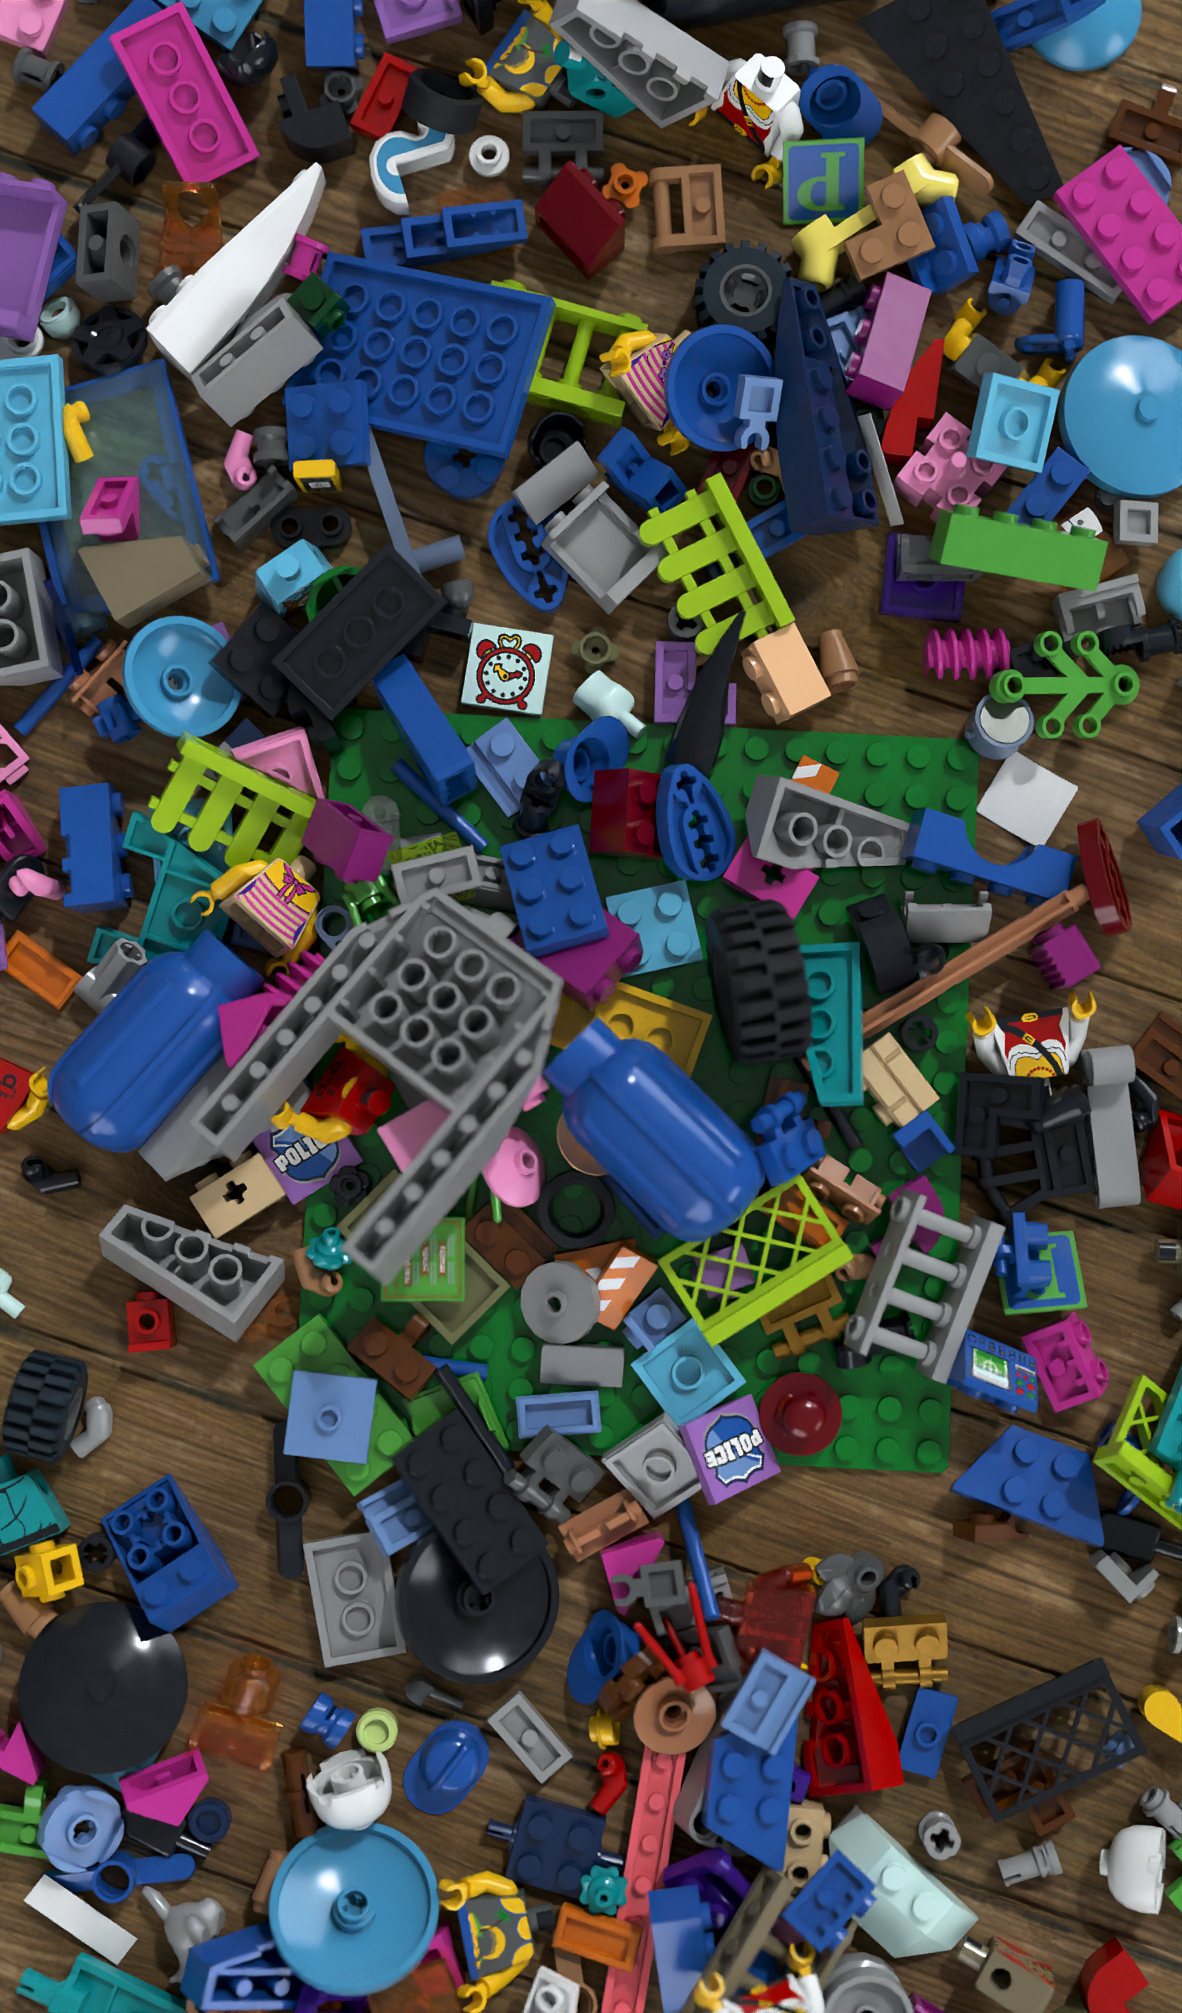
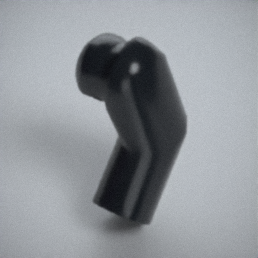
[1128,1070,1160,1133]
[21,1155,82,1194]
[879,1564,921,1617]

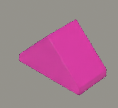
[0,789,48,863]
[217,993,293,1069]
[601,1531,665,1616]
[118,1748,209,1827]

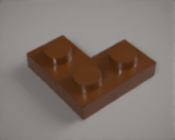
[961,1739,1076,1837]

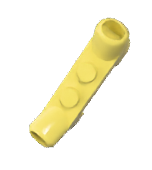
[790,153,959,293]

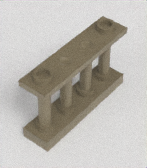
[680,1864,859,2013]

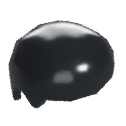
[215,30,279,88]
[527,411,589,471]

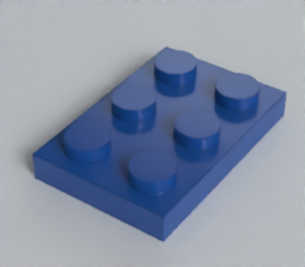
[499,824,610,958]

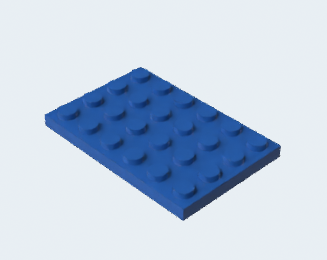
[281,252,556,459]

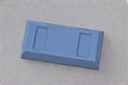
[516,1390,601,1438]

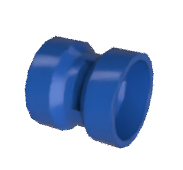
[963,210,1012,264]
[299,1691,357,1750]

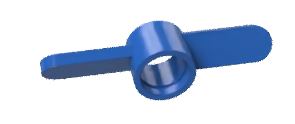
[39,1851,196,1903]

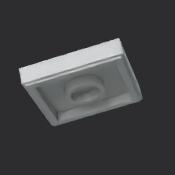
[601,1412,702,1520]

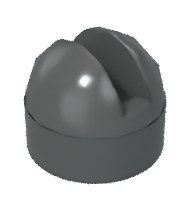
[440,579,474,611]

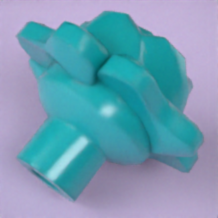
[306,1227,352,1271]
[580,1865,628,1915]

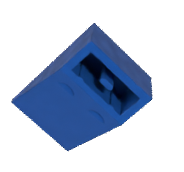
[101,1474,239,1633]

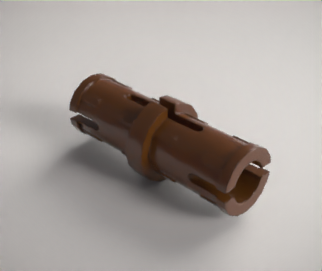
[280,1746,319,1838]

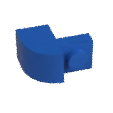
[597,427,688,514]

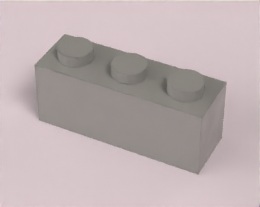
[190,297,323,427]

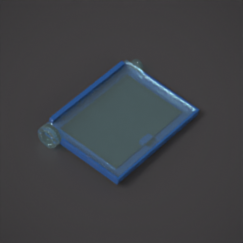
[38,358,221,637]

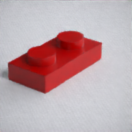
[350,52,420,141]

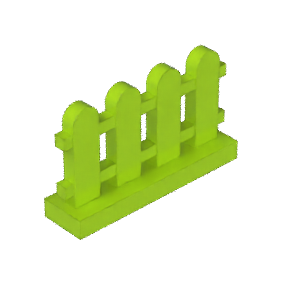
[638,472,795,656]
[147,731,317,868]

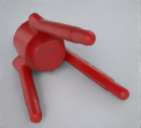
[634,1582,718,1694]

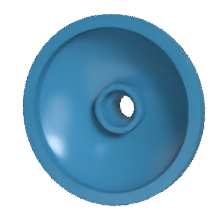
[1030,0,1142,71]
[122,616,241,738]

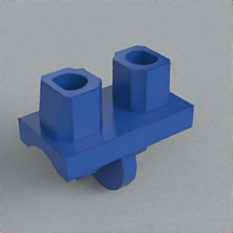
[988,240,1036,315]
[992,1213,1052,1298]

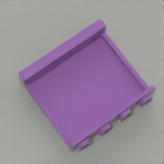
[0,172,68,342]

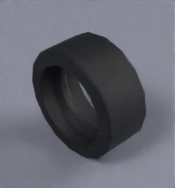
[402,69,483,135]
[537,1170,615,1249]

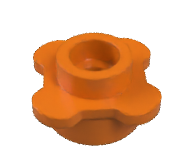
[602,163,648,209]

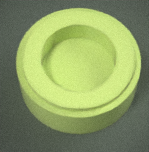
[356,1707,399,1753]

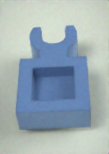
[733,374,783,450]

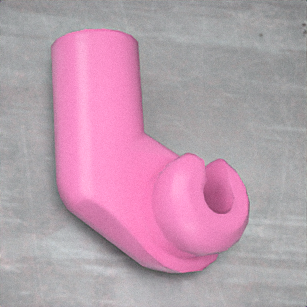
[224,429,257,491]
[9,868,65,900]

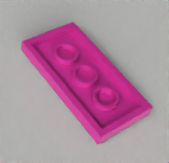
[108,1,260,194]
[1052,145,1182,326]

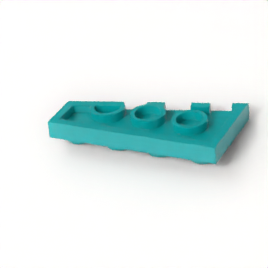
[800,942,864,1107]

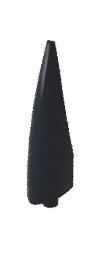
[664,610,747,777]

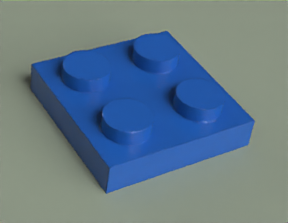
[285,379,371,471]

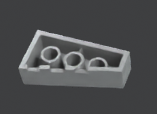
[549,0,730,129]
[99,1204,285,1342]

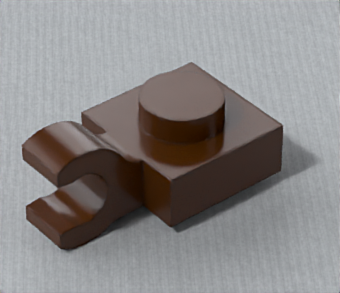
[953,1511,1029,1543]

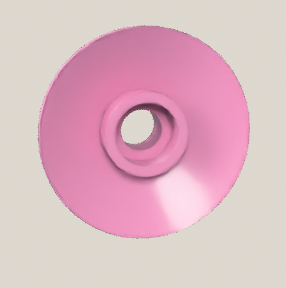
[482,1126,547,1207]

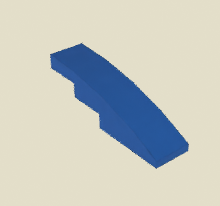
[360,199,528,268]

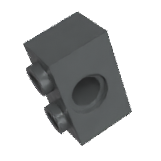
[75,201,141,303]

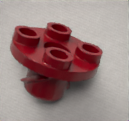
[759,1372,842,1456]

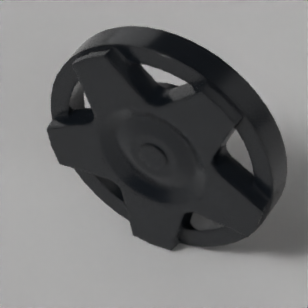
[72,305,148,375]

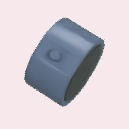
[965,692,1034,760]

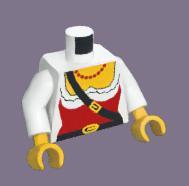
[688,53,804,189]
[966,991,1097,1101]
[693,1940,825,2013]

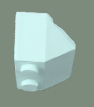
[828,1803,979,1958]

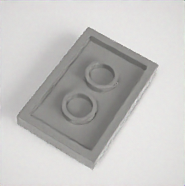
[303,1530,408,1668]

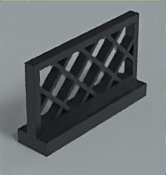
[950,1657,1147,1823]

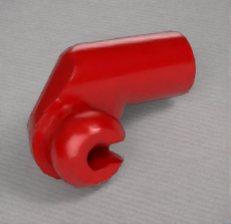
[589,1751,628,1816]

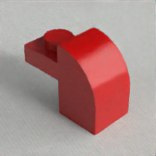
[1079,1936,1149,2013]

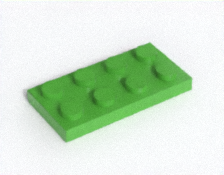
[253,1313,415,1496]

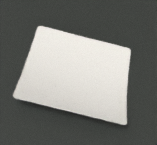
[977,752,1078,845]

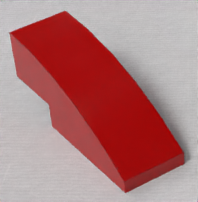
[880,338,945,467]

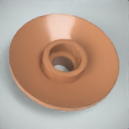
[633,1676,716,1755]

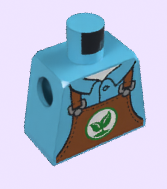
[255,539,333,621]

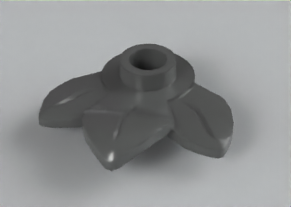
[813,1552,885,1624]

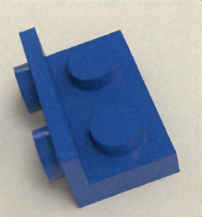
[907,196,979,295]
[782,1849,877,1953]

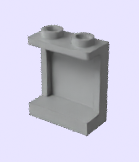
[541,480,668,615]

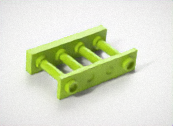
[491,280,648,429]

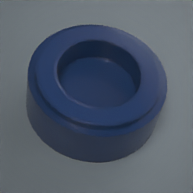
[188,1797,232,1843]

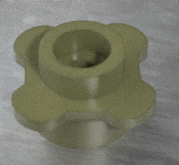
[571,626,620,675]

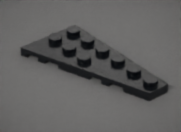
[857,0,1064,208]

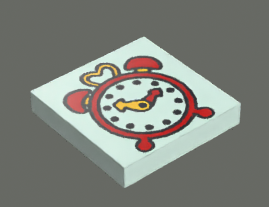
[461,623,554,717]

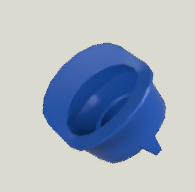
[799,64,883,146]
[547,716,629,802]
[567,1609,642,1704]
[403,1720,489,1814]

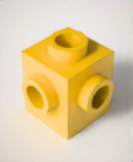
[14,1538,84,1603]

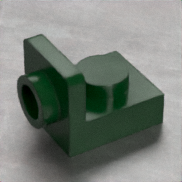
[286,271,351,338]

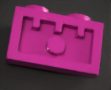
[1021,1311,1109,1413]

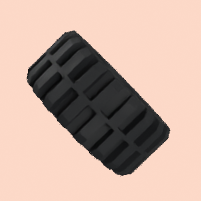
[705,899,813,1066]

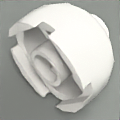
[306,1749,392,1831]
[1100,1825,1166,1914]

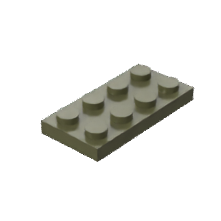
[335,1169,511,1345]

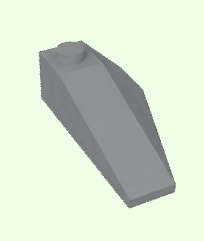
[745,775,910,869]
[138,1054,312,1181]

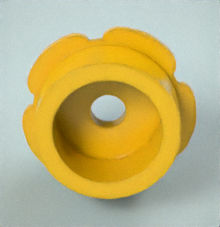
[589,1707,621,1750]

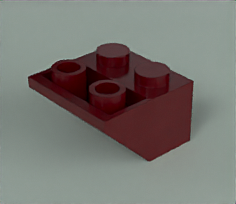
[534,160,626,281]
[589,768,685,860]

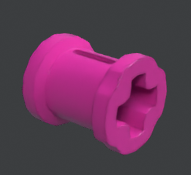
[282,233,330,281]

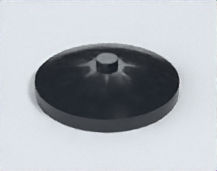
[395,1526,559,1684]
[18,1601,188,1775]

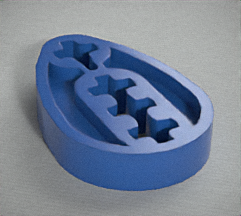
[488,498,569,614]
[656,764,736,881]

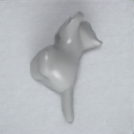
[142,1886,226,1984]

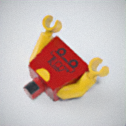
[270,1033,396,1144]
[0,1057,49,1133]

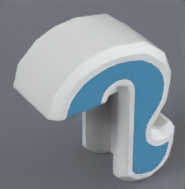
[369,122,455,215]

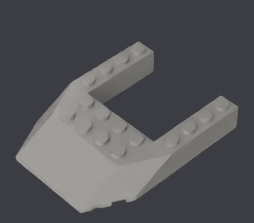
[187,887,564,1286]

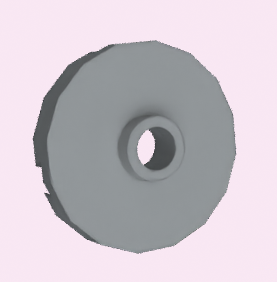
[520,1260,601,1345]

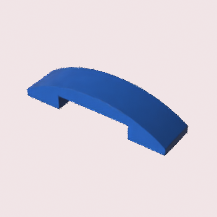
[990,0,1106,53]

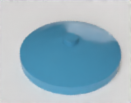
[1058,335,1182,499]
[269,1822,439,1996]

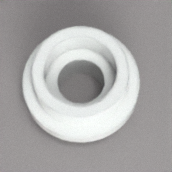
[469,135,510,177]

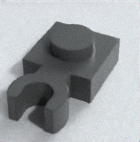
[611,1560,688,1609]

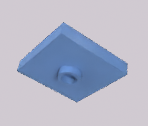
[283,1369,378,1464]

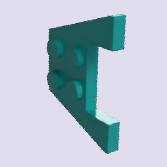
[87,810,231,964]

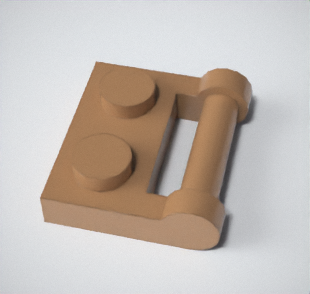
[648,164,726,255]

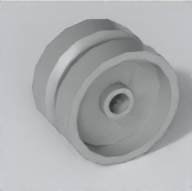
[821,1952,913,2013]

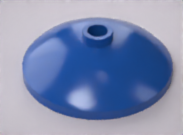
[664,324,775,452]

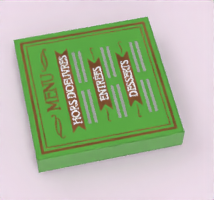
[381,1217,465,1301]

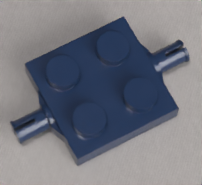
[485,1794,626,1899]

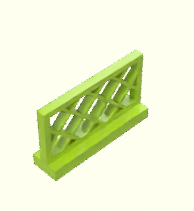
[657,1173,854,1347]
[1093,1375,1182,1531]

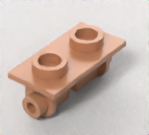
[67,636,128,718]
[802,1154,887,1226]
[558,1488,649,1563]

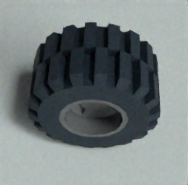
[694,240,795,349]
[2,1349,88,1464]

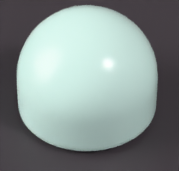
[39,297,81,339]

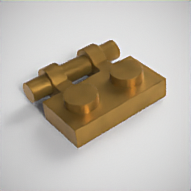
[759,1273,850,1360]
[862,1613,949,1691]

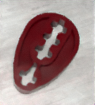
[1077,818,1132,937]

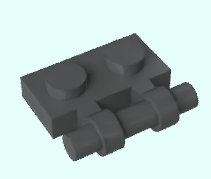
[523,111,603,188]
[504,1424,606,1524]

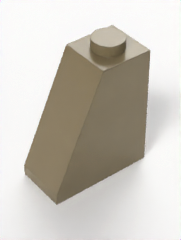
[77,536,212,629]

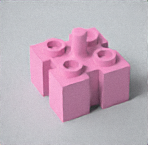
[893,412,1008,522]

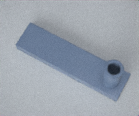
[367,425,466,575]

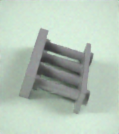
[843,1188,1006,1384]

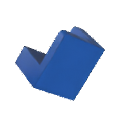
[888,1110,956,1172]

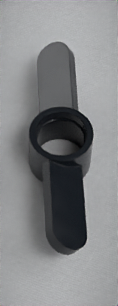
[73,116,160,214]
[266,1421,311,1580]

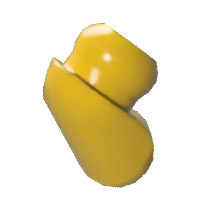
[63,401,94,463]

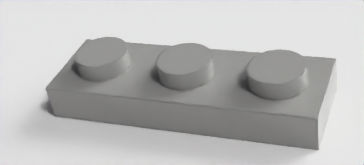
[1012,200,1122,305]

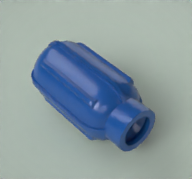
[47,928,266,1152]
[541,1017,765,1242]

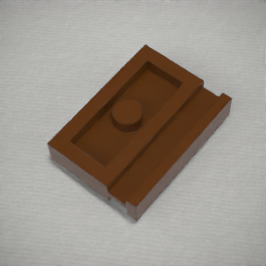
[1132,1012,1182,1103]
[465,1199,559,1290]

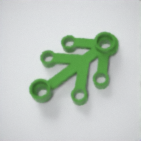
[989,631,1140,739]

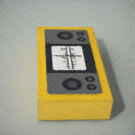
[293,459,343,493]

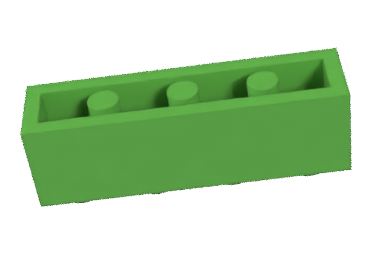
[928,503,1109,592]

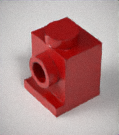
[126,1290,177,1353]

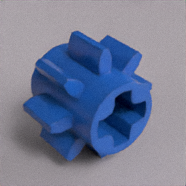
[92,694,143,744]

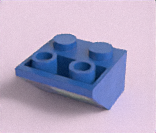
[946,1329,1038,1414]

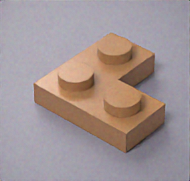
[843,169,936,283]

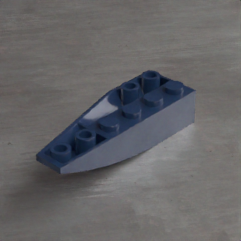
[774,277,880,536]

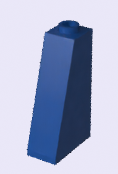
[370,654,478,808]

